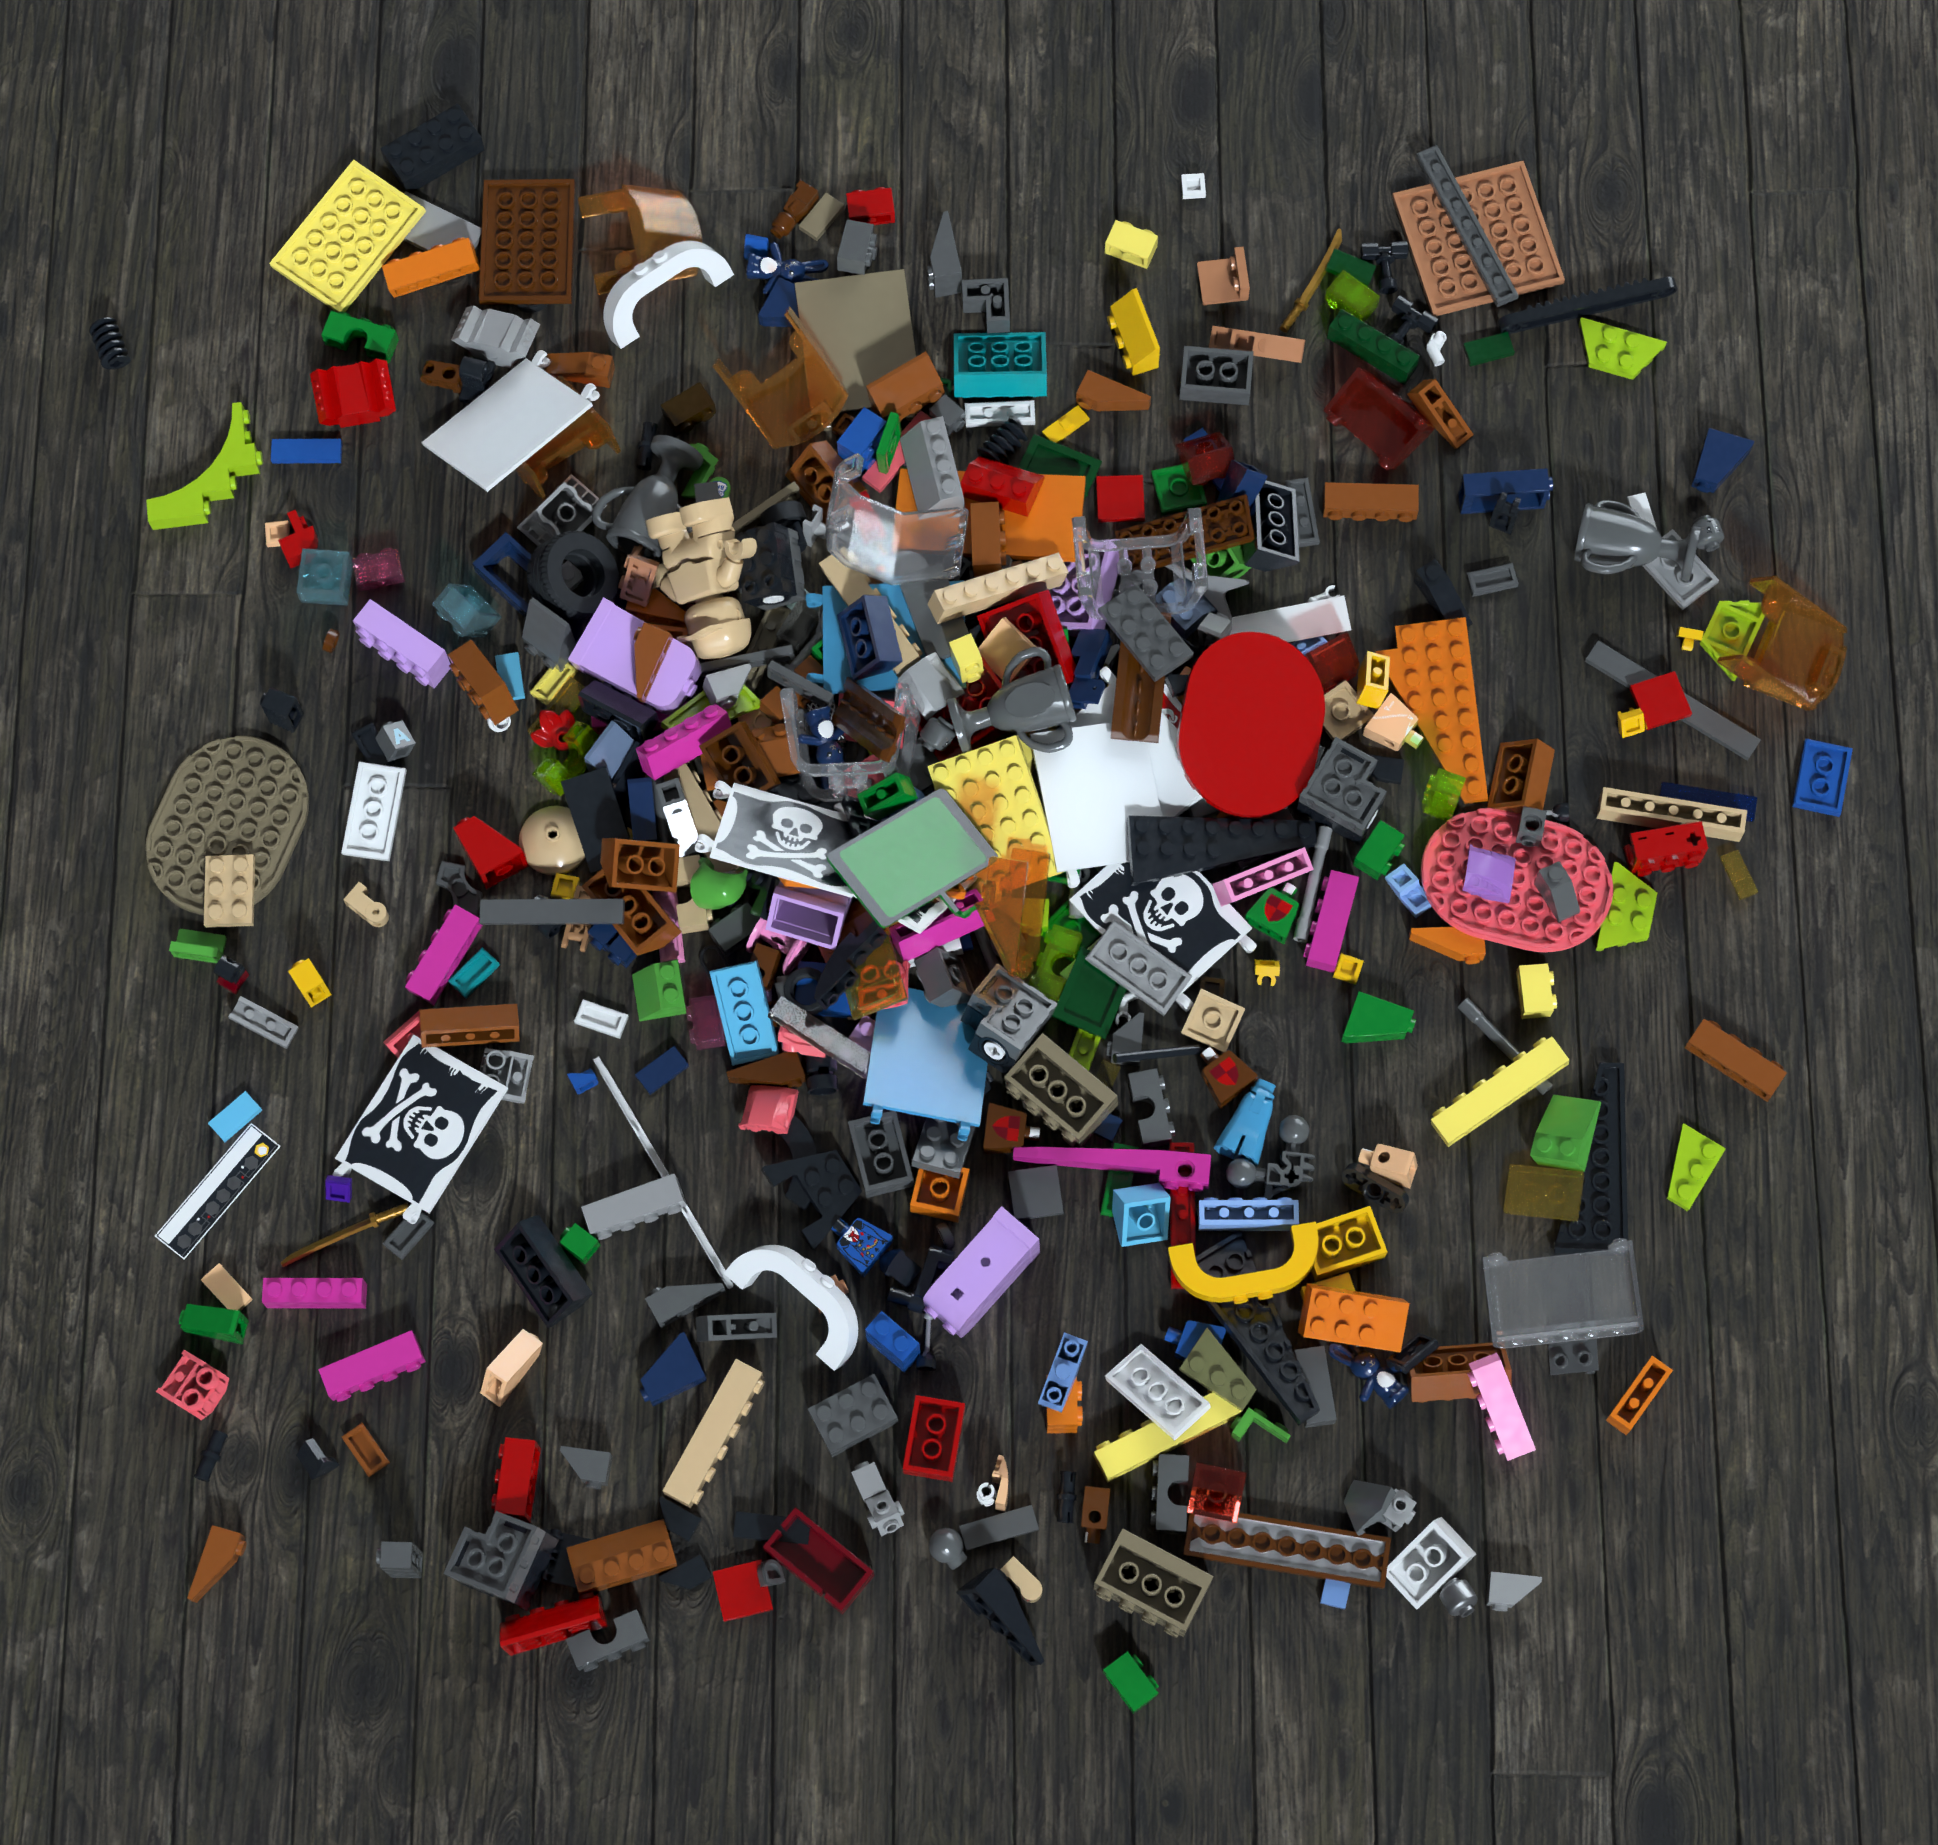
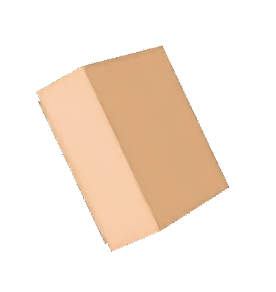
[265,520,290,547]

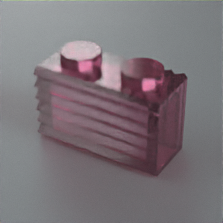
[352,548,405,592]
[686,995,726,1050]

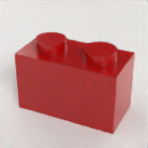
[846,187,895,225]

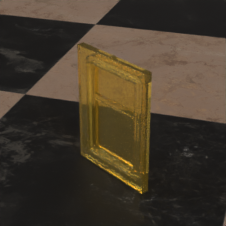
[845,931,908,1020]

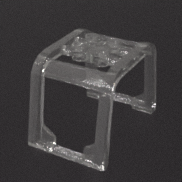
[1072,508,1209,620]
[780,683,921,802]

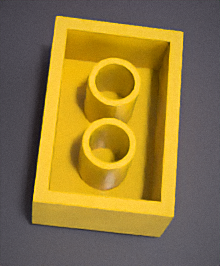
[1311,1206,1387,1281]

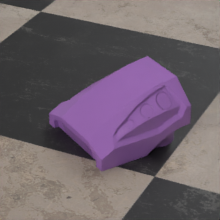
[1462,844,1516,903]

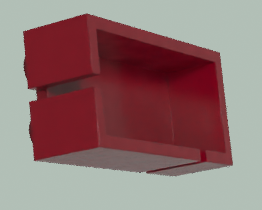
[763,1507,875,1615]

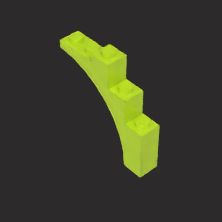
[146,402,263,530]

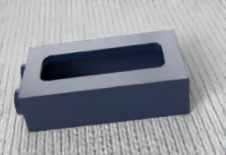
[1458,468,1553,514]
[472,532,531,618]

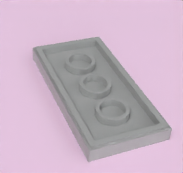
[403,191,482,251]
[1085,920,1192,1016]

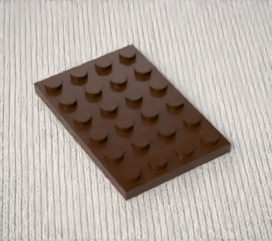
[479,179,575,305]

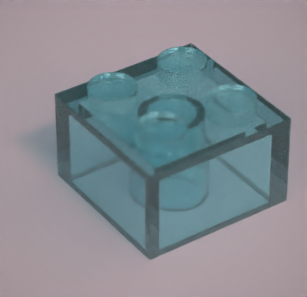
[297,548,354,606]
[432,583,502,638]

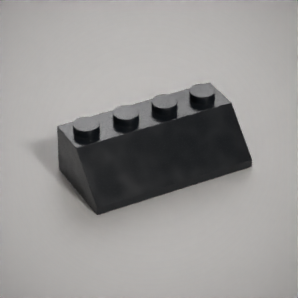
[1244,480,1300,572]
[494,1215,593,1328]

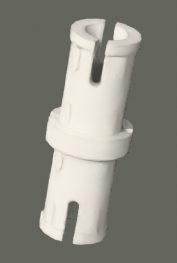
[977,1483,997,1507]

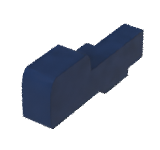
[1069,629,1112,709]

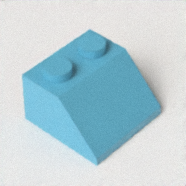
[1112,1183,1170,1247]

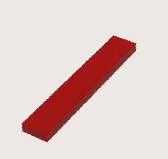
[1169,1143,1196,1289]

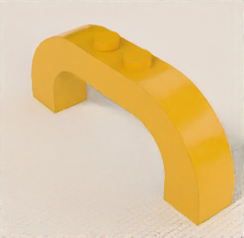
[1168,1222,1318,1304]

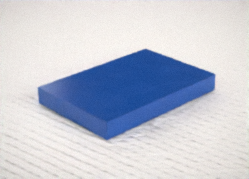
[1792,738,1853,817]

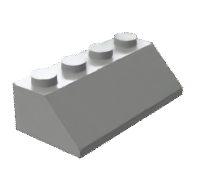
[900,416,965,519]

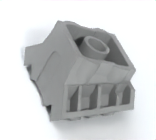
[451,305,540,369]
[517,474,607,546]

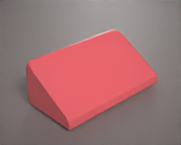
[383,1011,421,1059]

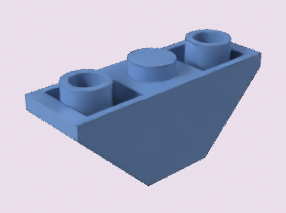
[1038,1333,1088,1413]

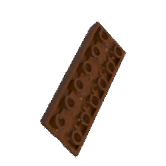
[1115,494,1255,576]
[1110,612,1172,743]
[831,677,906,762]

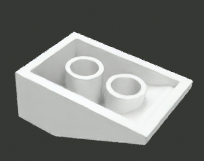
[1386,1517,1476,1610]

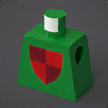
[1245,882,1299,944]

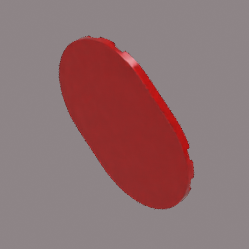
[1176,632,1325,818]

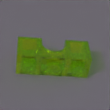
[532,721,600,796]
[1422,768,1466,821]
[1028,924,1083,1003]

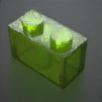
[1325,270,1380,322]

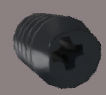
[89,317,131,370]
[977,418,1028,463]

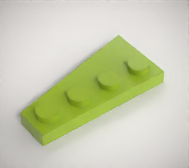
[661,685,760,730]

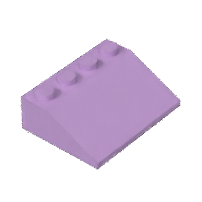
[1050,541,1122,637]

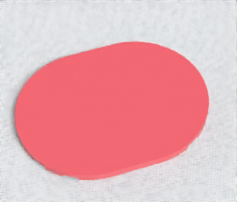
[1421,808,1613,952]

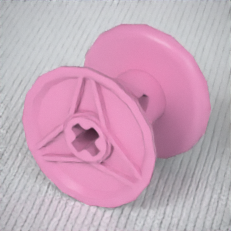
[746,905,812,975]

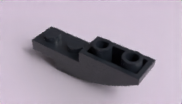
[814,921,888,1011]

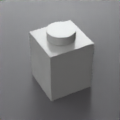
[851,1461,887,1504]

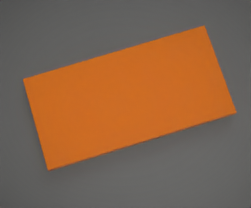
[891,468,1086,562]

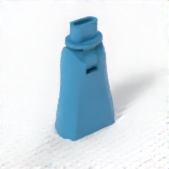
[1214,1079,1276,1167]

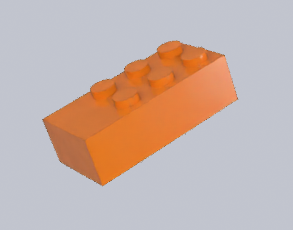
[1298,1283,1410,1352]

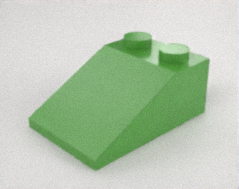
[1530,1095,1601,1172]

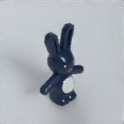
[746,242,829,296]
[797,706,849,793]
[1328,1344,1409,1409]

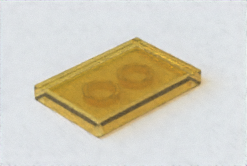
[1503,1164,1584,1221]

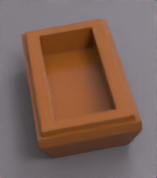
[342,1423,390,1477]

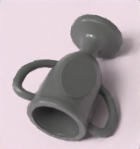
[592,435,704,562]
[1574,500,1701,582]
[947,647,1077,753]

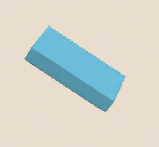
[495,652,525,700]
[208,1091,262,1142]

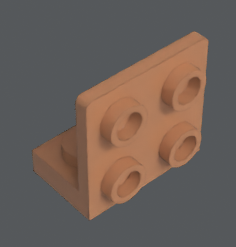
[1197,247,1250,305]
[618,544,660,607]

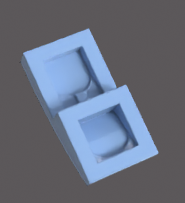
[1385,864,1432,918]

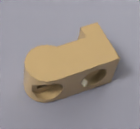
[343,882,389,927]
[1000,1556,1042,1603]

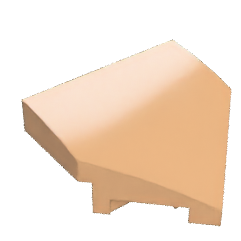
[992,1455,1008,1512]

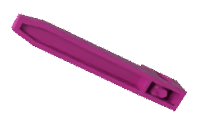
[1013,1147,1211,1192]

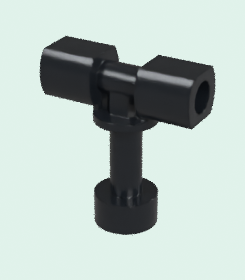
[1360,241,1408,294]
[1388,295,1439,345]

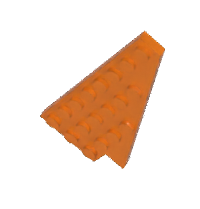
[1376,617,1488,804]

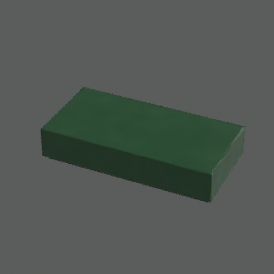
[1325,248,1376,288]
[1463,332,1515,367]

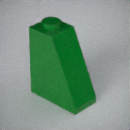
[1341,991,1416,1043]
[179,1304,249,1345]

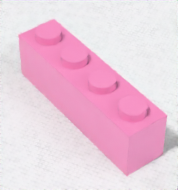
[1212,847,1314,907]
[1467,1353,1536,1461]

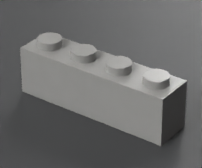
[581,1174,687,1240]

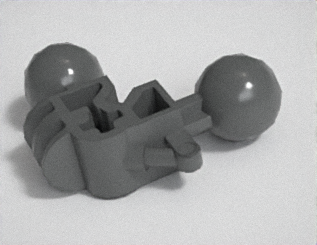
[1226,1115,1315,1200]

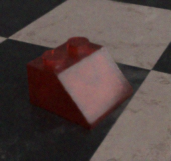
[1176,431,1235,485]
[1305,632,1360,692]
[1187,1462,1247,1523]

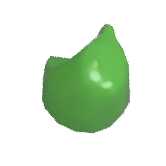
[690,857,748,910]

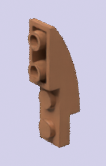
[1209,326,1305,363]

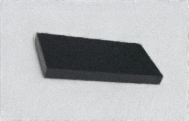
[561,767,631,873]

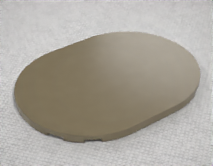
[145,736,309,915]

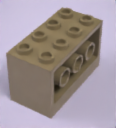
[1004,1033,1118,1148]
[1094,1529,1214,1638]

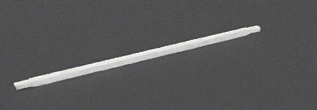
[593,1056,734,1289]

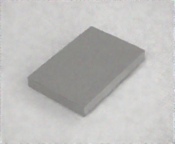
[1642,529,1719,610]

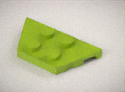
[1579,317,1667,380]
[1700,600,1771,682]
[1596,862,1657,951]

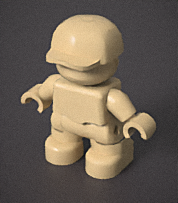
[645,497,757,659]

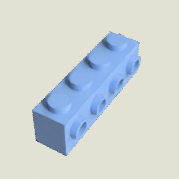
[1198,1197,1299,1231]

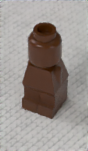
[770,180,819,239]

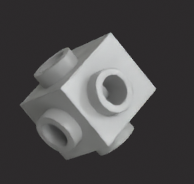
[1381,1489,1417,1532]
[865,1490,904,1536]

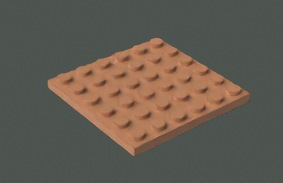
[1392,160,1565,316]

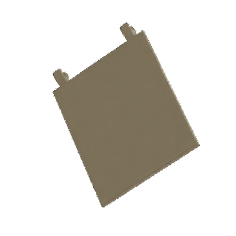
[795,269,916,431]

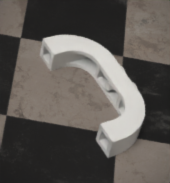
[604,241,734,349]
[724,1245,858,1371]

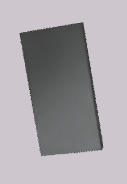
[898,564,969,660]

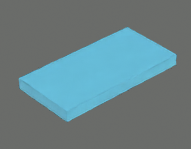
[709,960,780,1066]

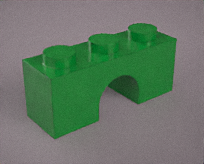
[321,311,399,364]

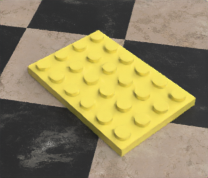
[269,160,426,313]
[927,735,1064,897]

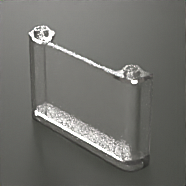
[1483,1238,1644,1349]

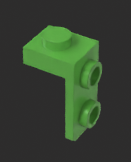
[681,443,718,499]
[1230,1408,1291,1443]

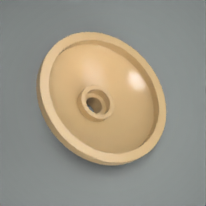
[519,806,586,875]

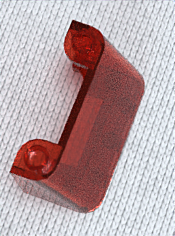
[1323,367,1435,471]

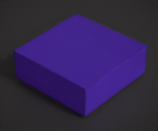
[325,1175,352,1203]

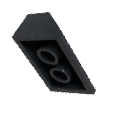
[578,680,659,743]

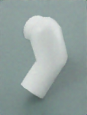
[1426,331,1447,366]

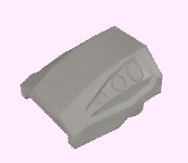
[897,652,965,722]
[480,1048,534,1104]

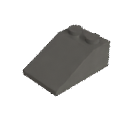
[927,211,962,298]
[522,597,576,672]

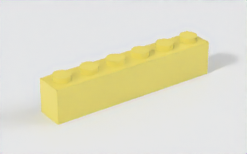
[1431,1036,1569,1147]
[1094,1390,1242,1483]

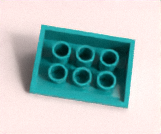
[954,332,1047,398]

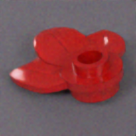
[530,709,575,751]

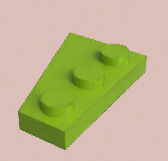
[1666,1123,1726,1211]

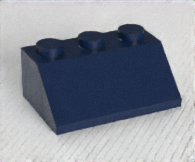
[837,595,903,681]

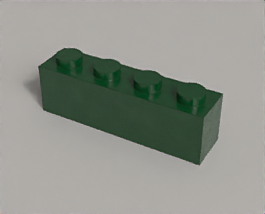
[1327,309,1420,385]

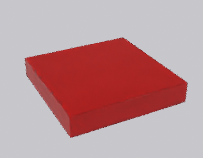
[1096,475,1145,522]
[1629,671,1692,730]
[713,1559,773,1622]

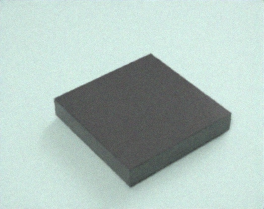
[1008,1165,1064,1220]

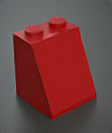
[453,816,528,889]

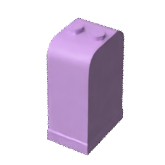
[568,597,701,714]
[765,881,854,950]
[923,1206,1040,1338]

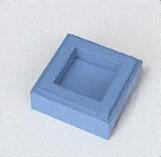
[1320,1579,1351,1610]

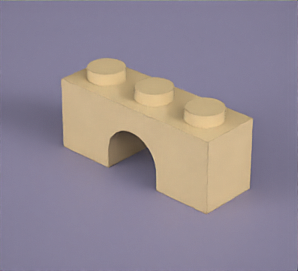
[676,855,714,934]

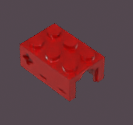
[1624,821,1708,877]

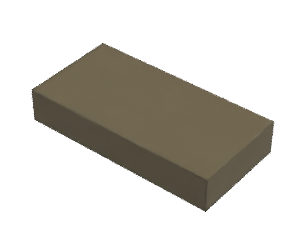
[799,193,844,241]

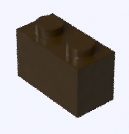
[661,382,716,436]

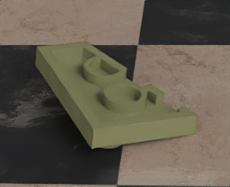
[1179,1328,1257,1412]

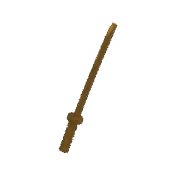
[1279,229,1342,333]
[281,1203,409,1267]

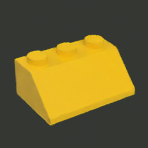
[1107,288,1160,376]

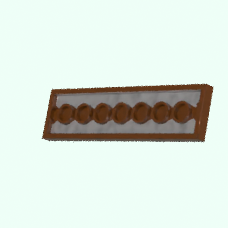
[1183,1505,1391,1589]

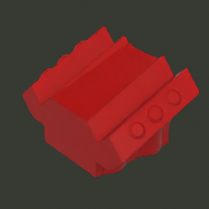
[310,358,396,428]

